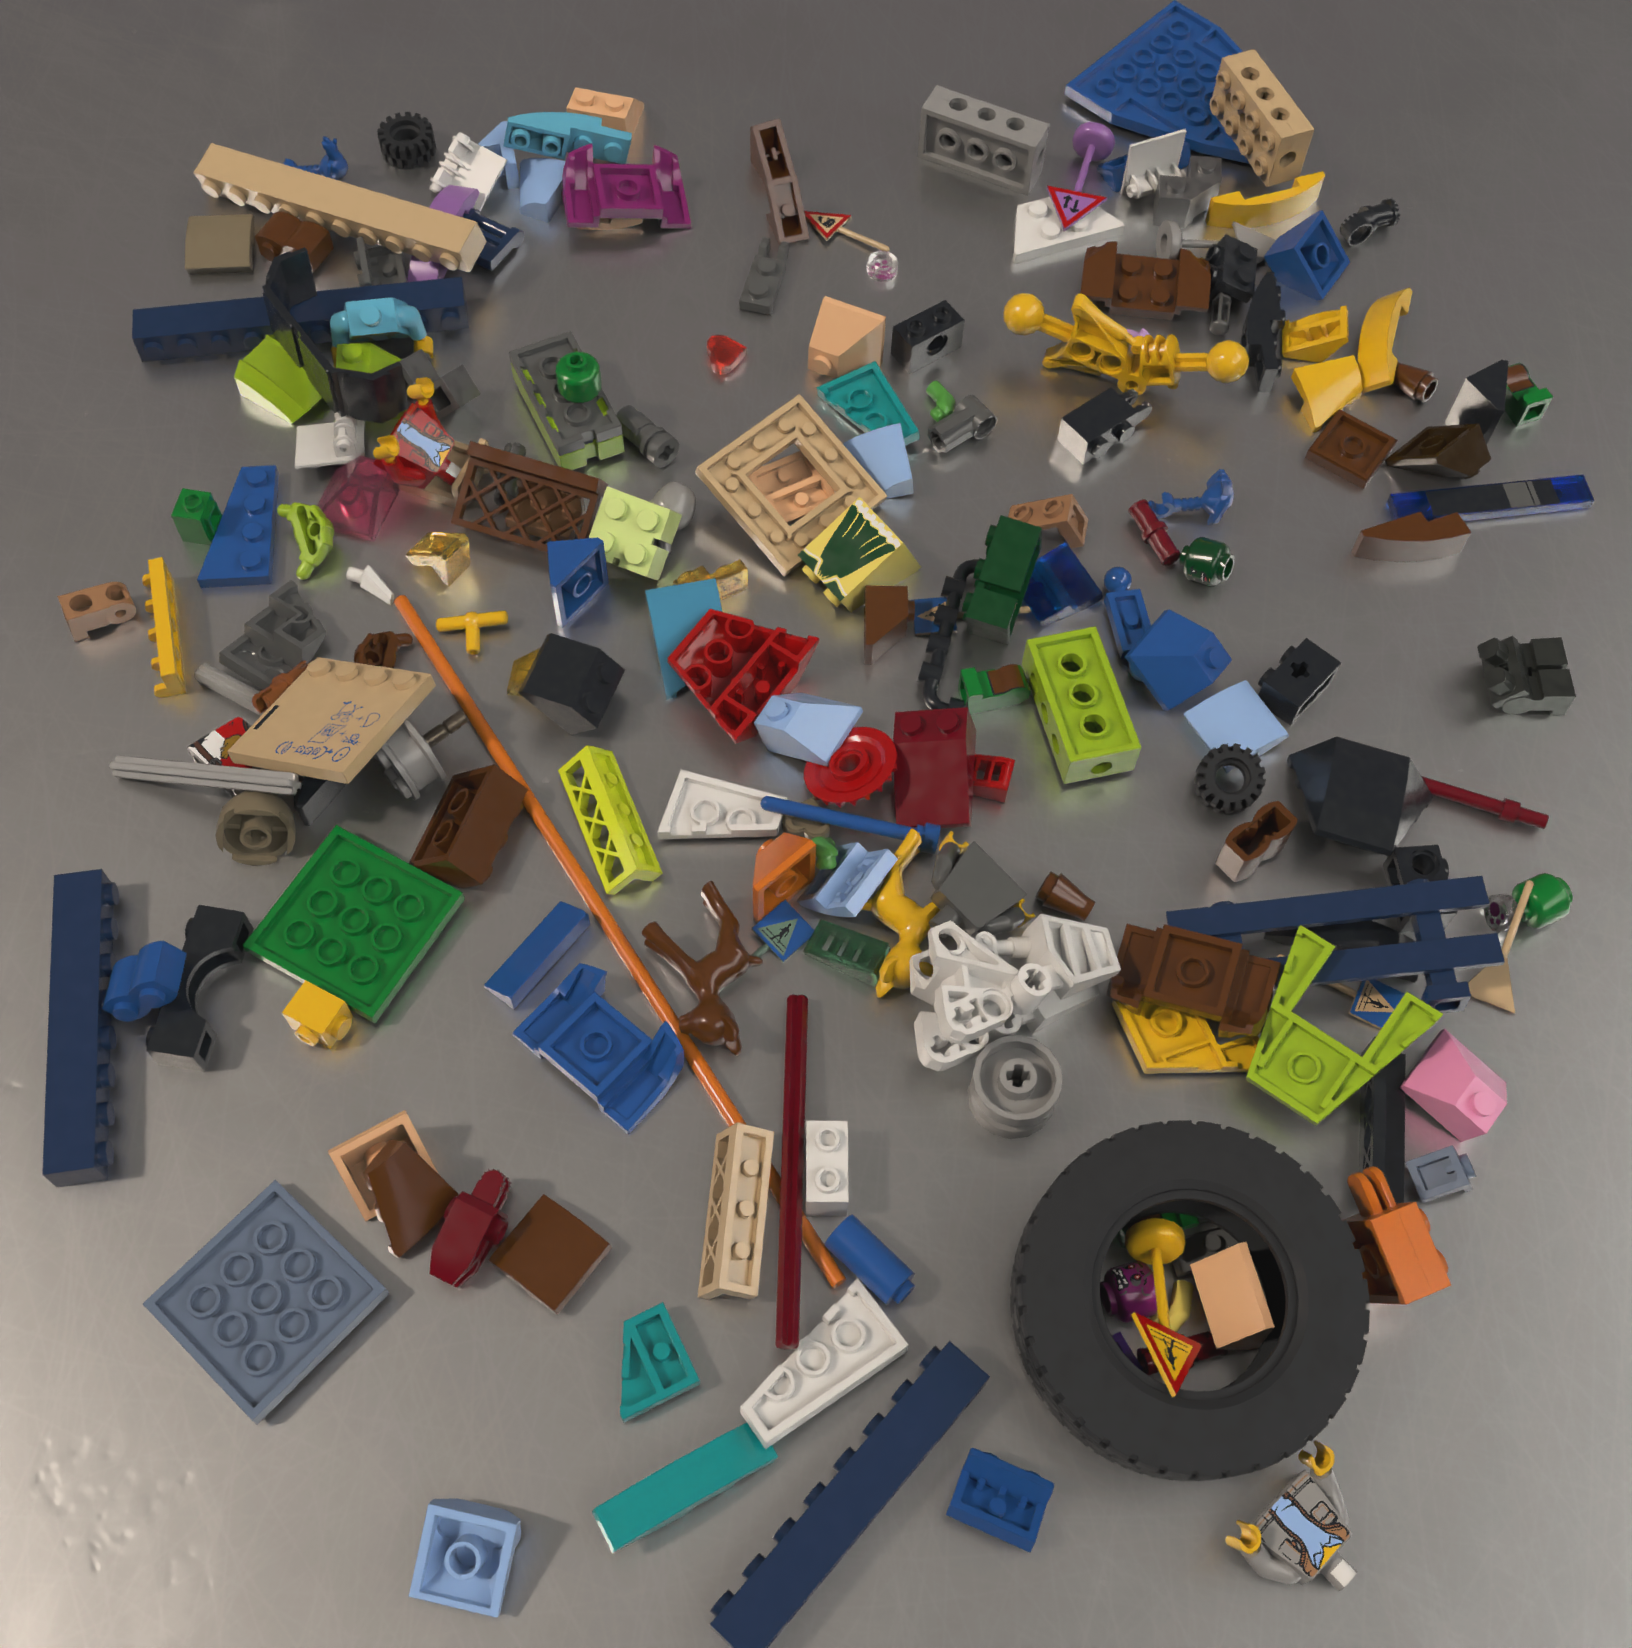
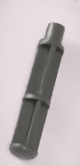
[1209,291,1232,336]

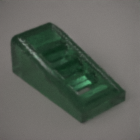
[803,919,891,987]

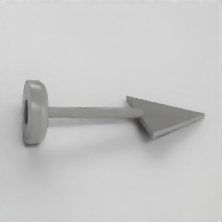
[1156,220,1276,266]

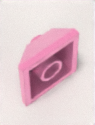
[1399,1029,1507,1142]

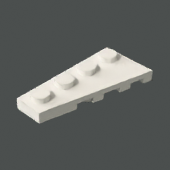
[740,1278,909,1449]

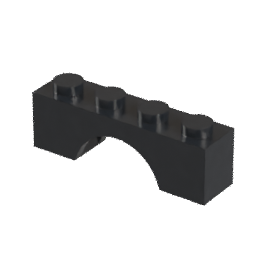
[146,905,254,1072]

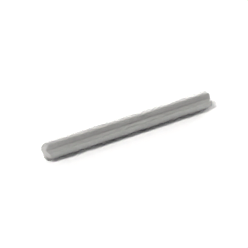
[109,755,301,796]

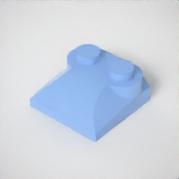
[409,1498,521,1618]

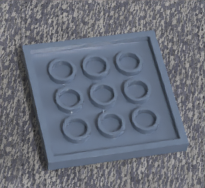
[143,1180,390,1425]

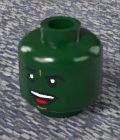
[1179,537,1235,587]

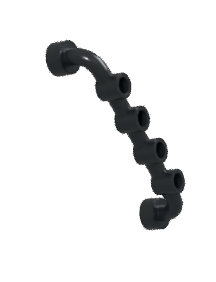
[917,559,978,710]

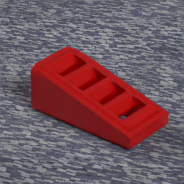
[973,754,1015,803]

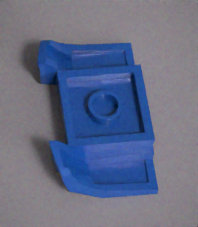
[512,963,684,1135]

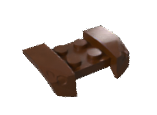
[1080,241,1211,321]
[1106,924,1281,1038]

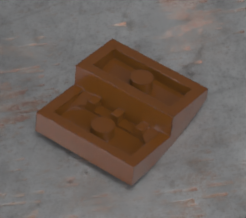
[488,1194,613,1315]

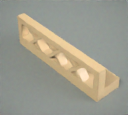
[697,1122,774,1300]

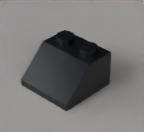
[518,633,625,735]

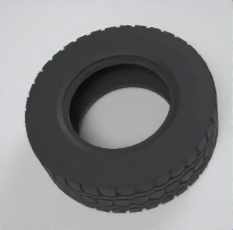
[1010,1120,1370,1481]

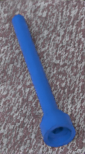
[760,796,941,855]

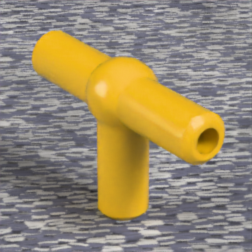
[436,610,508,655]

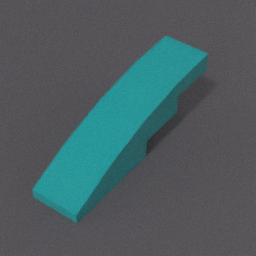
[592,1422,778,1554]

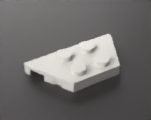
[1013,197,1125,264]

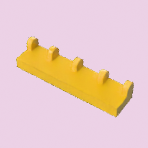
[142,557,186,698]

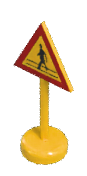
[1125,1218,1202,1398]

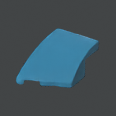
[645,578,723,700]

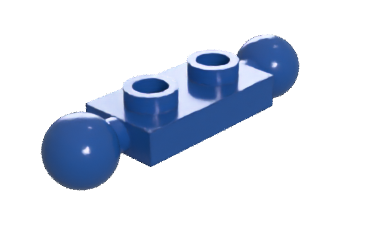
[1104,567,1151,682]

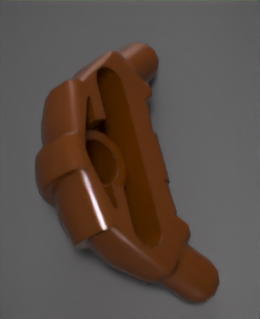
[354,631,413,668]

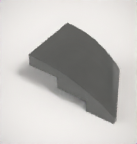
[219,580,326,690]

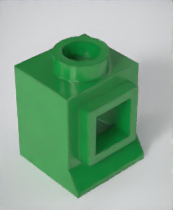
[171,488,222,546]

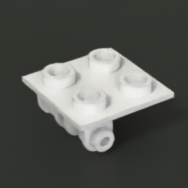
[1120,129,1187,199]
[430,132,508,211]
[295,412,365,469]

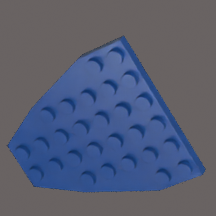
[1064,0,1250,164]

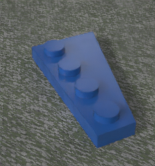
[197,465,279,588]

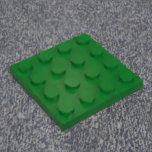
[243,825,465,1023]

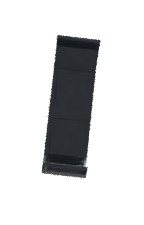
[262,247,409,424]

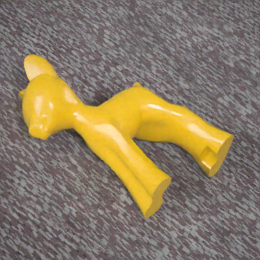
[861,828,940,998]

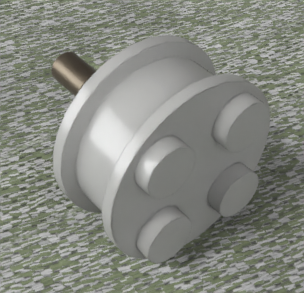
[373,710,469,800]

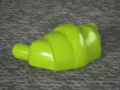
[277,502,334,580]

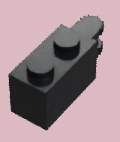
[1057,387,1153,464]

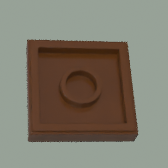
[1305,409,1398,489]

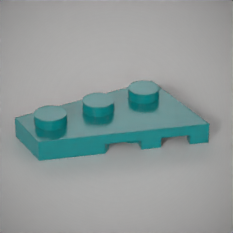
[816,361,920,446]

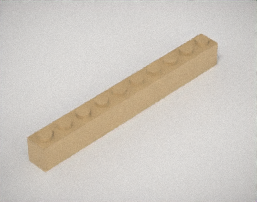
[193,143,487,273]

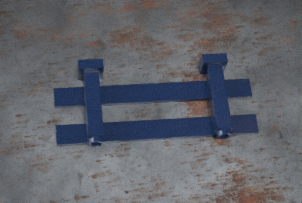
[1166,876,1505,1036]

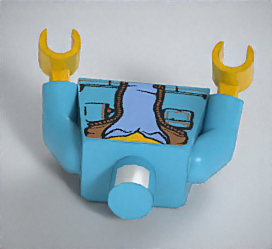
[330,298,433,368]

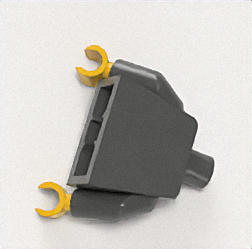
[929,831,1036,938]

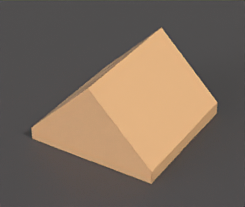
[328,1110,438,1222]
[1190,1242,1275,1350]

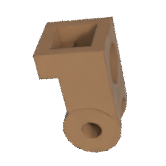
[57,582,136,642]

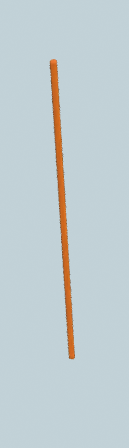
[394,595,846,1289]

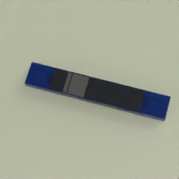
[1387,474,1595,521]

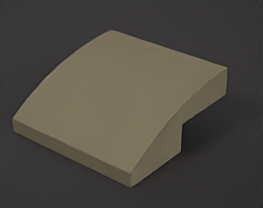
[185,214,255,274]

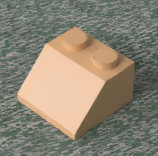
[566,88,644,138]

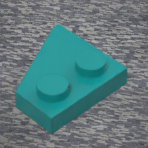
[620,1302,700,1423]

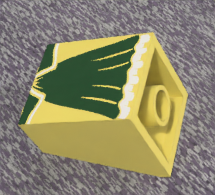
[798,497,921,612]

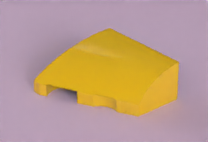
[1291,355,1362,433]

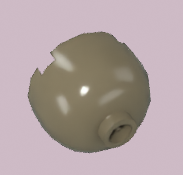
[215,791,296,866]

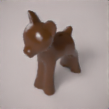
[642,881,763,1057]

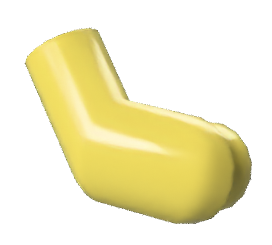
[1149,1280,1194,1332]

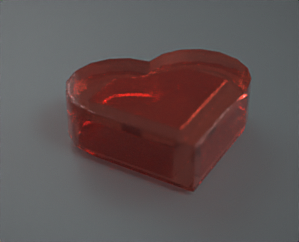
[707,335,747,375]

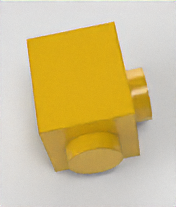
[282,980,353,1049]

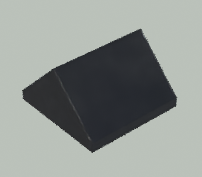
[1444,360,1509,445]

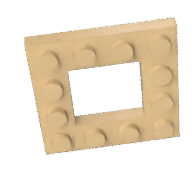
[695,394,887,577]

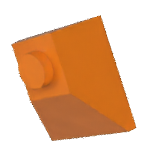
[753,832,816,924]

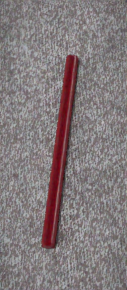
[775,994,808,1350]

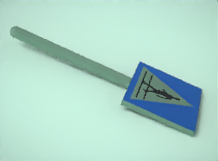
[720,900,817,992]

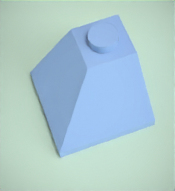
[754,693,863,767]

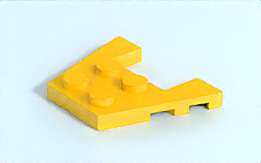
[1112,1000,1260,1074]

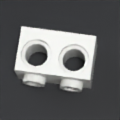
[805,1121,849,1217]

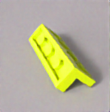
[558,745,663,895]

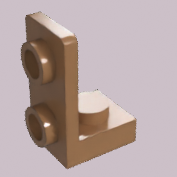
[1008,494,1089,548]

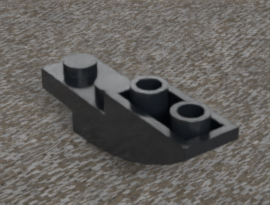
[1240,272,1286,392]

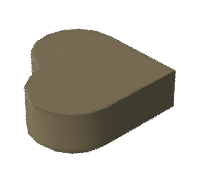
[782,796,830,839]

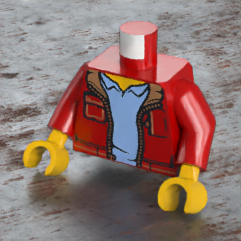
[373,377,461,489]

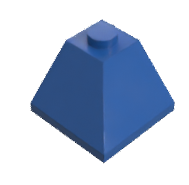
[1264,210,1350,301]
[1125,609,1232,711]

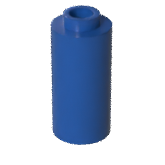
[824,1214,915,1305]

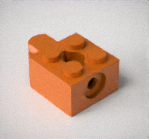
[1342,1166,1451,1305]

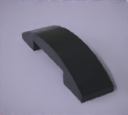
[1263,920,1418,983]

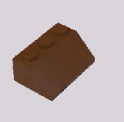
[409,764,528,889]

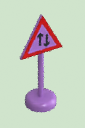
[1047,122,1115,232]

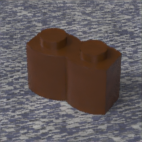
[255,211,334,273]
[1215,801,1298,882]

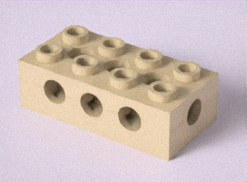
[1210,49,1314,187]

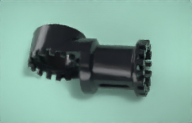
[1339,198,1400,246]

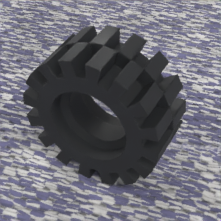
[377,112,436,170]
[1194,743,1266,814]

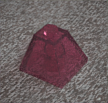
[317,456,400,542]

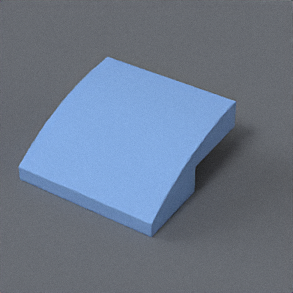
[1184,680,1289,773]
[797,842,898,917]

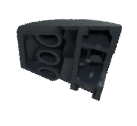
[1287,736,1433,857]

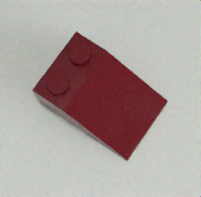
[893,707,976,828]

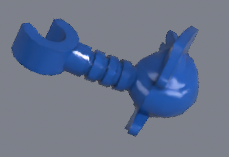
[283,137,348,181]
[1148,469,1234,525]

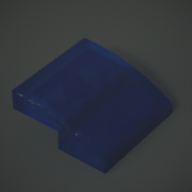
[1024,542,1103,626]

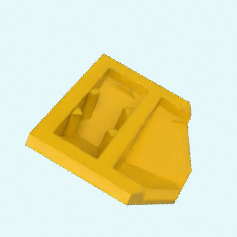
[1282,305,1349,363]

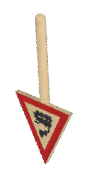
[804,211,890,252]

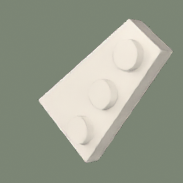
[657,770,788,839]

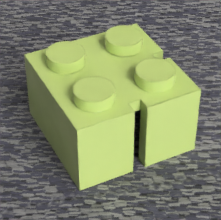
[589,486,682,581]

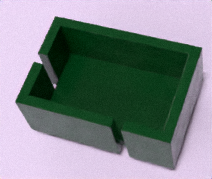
[961,515,1042,645]

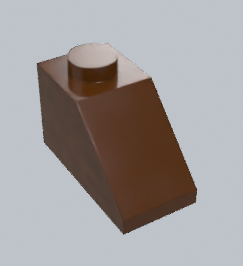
[864,585,915,665]

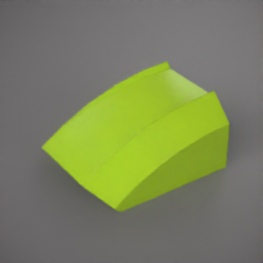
[234,334,322,424]

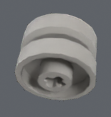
[967,1035,1063,1139]

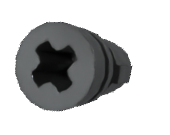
[616,405,680,468]

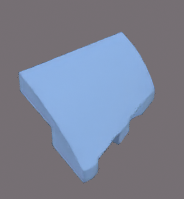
[520,158,565,223]
[842,423,914,499]

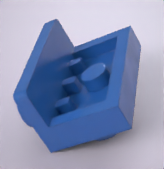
[946,1448,1055,1553]

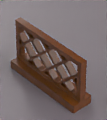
[451,441,609,553]

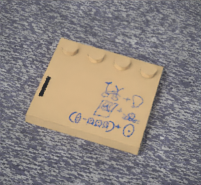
[227,657,436,784]

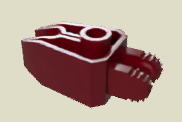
[430,1169,512,1288]

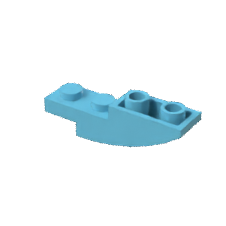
[503,112,632,164]

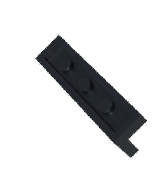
[1359,1036,1406,1203]

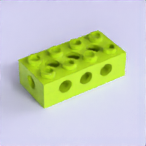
[1022,626,1141,784]

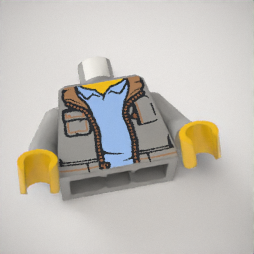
[1225,1440,1357,1591]

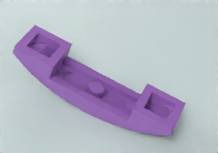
[408,185,479,282]

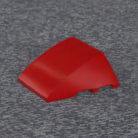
[667,609,820,744]

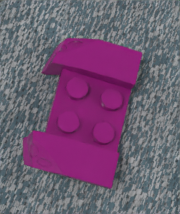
[563,143,691,229]

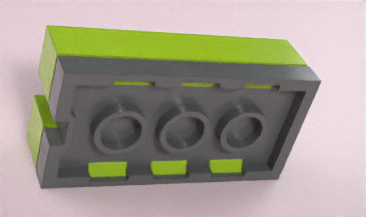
[509,331,624,470]

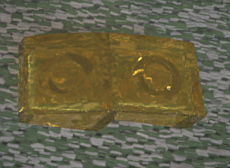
[673,559,748,600]

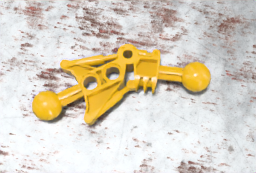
[1003,293,1249,395]

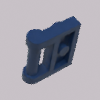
[463,208,524,271]

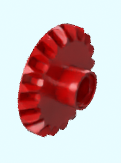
[804,727,899,808]

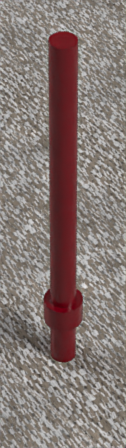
[1421,776,1549,829]

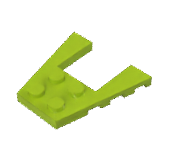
[1245,925,1443,1126]

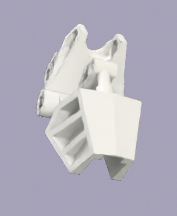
[909,914,1121,1072]

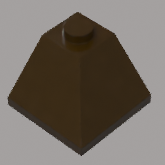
[1385,424,1491,479]

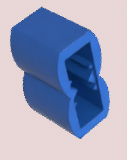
[102,941,187,1022]

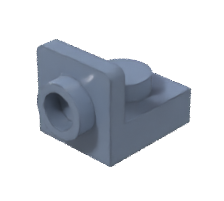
[1405,1145,1477,1203]

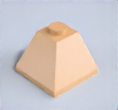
[808,296,886,378]

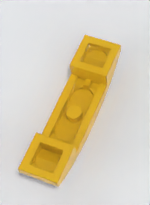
[1205,171,1325,228]
[1358,287,1413,394]

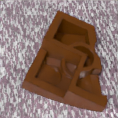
[363,1139,459,1258]

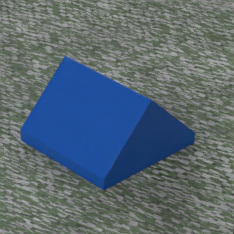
[547,537,609,628]

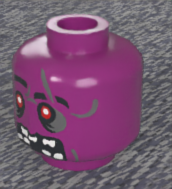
[1100,1261,1157,1323]

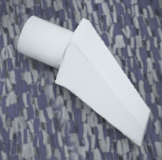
[346,565,394,606]

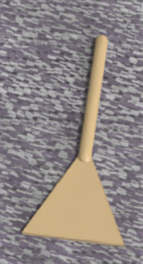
[1468,880,1534,1013]

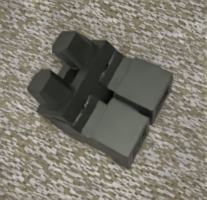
[1477,636,1576,715]

